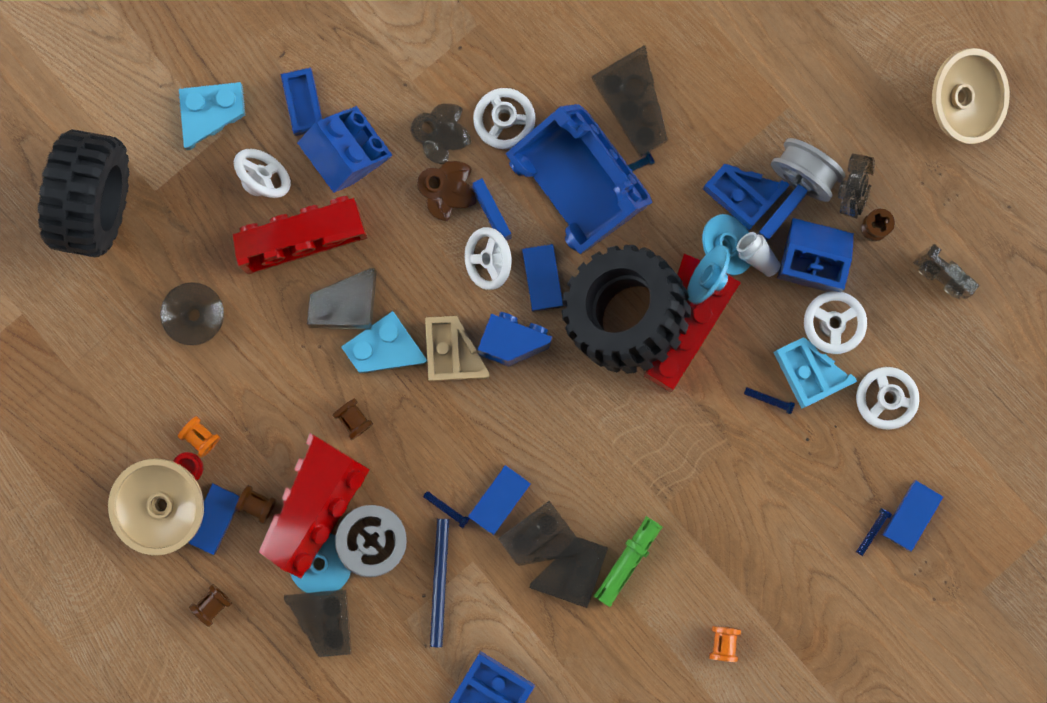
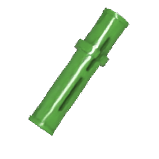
[594,516,663,607]

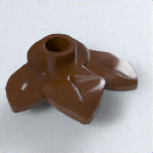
[417,161,476,222]

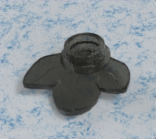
[410,103,471,165]

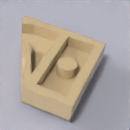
[425,316,489,381]

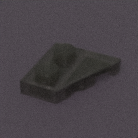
[913,244,979,299]
[529,537,608,608]
[284,589,352,657]

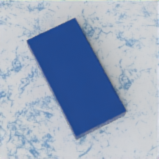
[281,67,323,136]
[472,178,512,241]
[757,184,808,242]
[522,244,563,312]
[468,465,531,535]
[882,480,943,552]
[188,484,240,555]

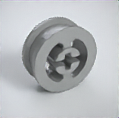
[771,138,846,202]
[335,505,407,577]

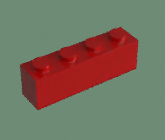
[233,196,368,275]
[644,254,741,393]
[259,433,370,578]

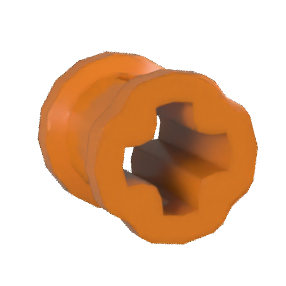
[178,416,221,458]
[709,626,741,662]

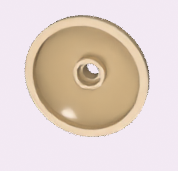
[932,48,1010,144]
[108,458,204,555]

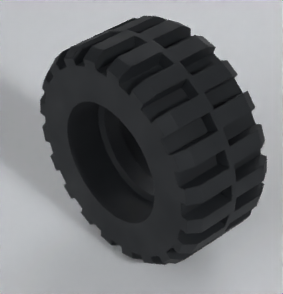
[38,130,129,258]
[562,244,691,374]

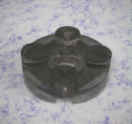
[838,153,875,219]

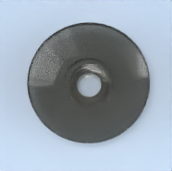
[160,282,224,346]

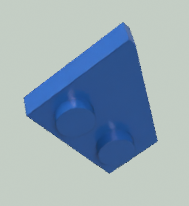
[703,164,790,230]
[449,651,535,703]

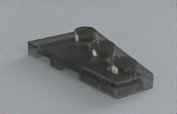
[592,45,668,158]

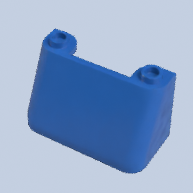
[505,104,652,254]

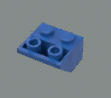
[298,106,393,193]
[777,218,854,292]
[477,311,552,367]

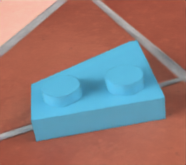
[179,82,245,150]

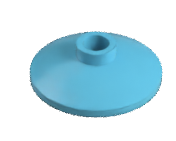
[702,214,750,276]
[687,245,730,304]
[290,533,351,596]

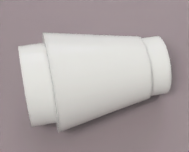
[736,232,781,277]

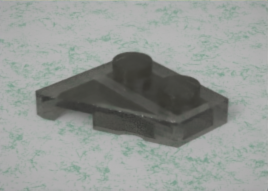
[307,268,377,330]
[498,501,586,566]

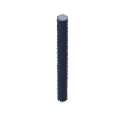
[430,518,450,648]

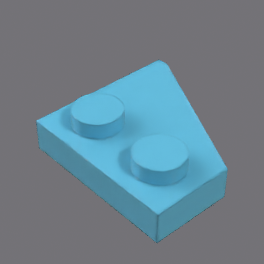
[341,311,427,374]
[773,337,857,409]

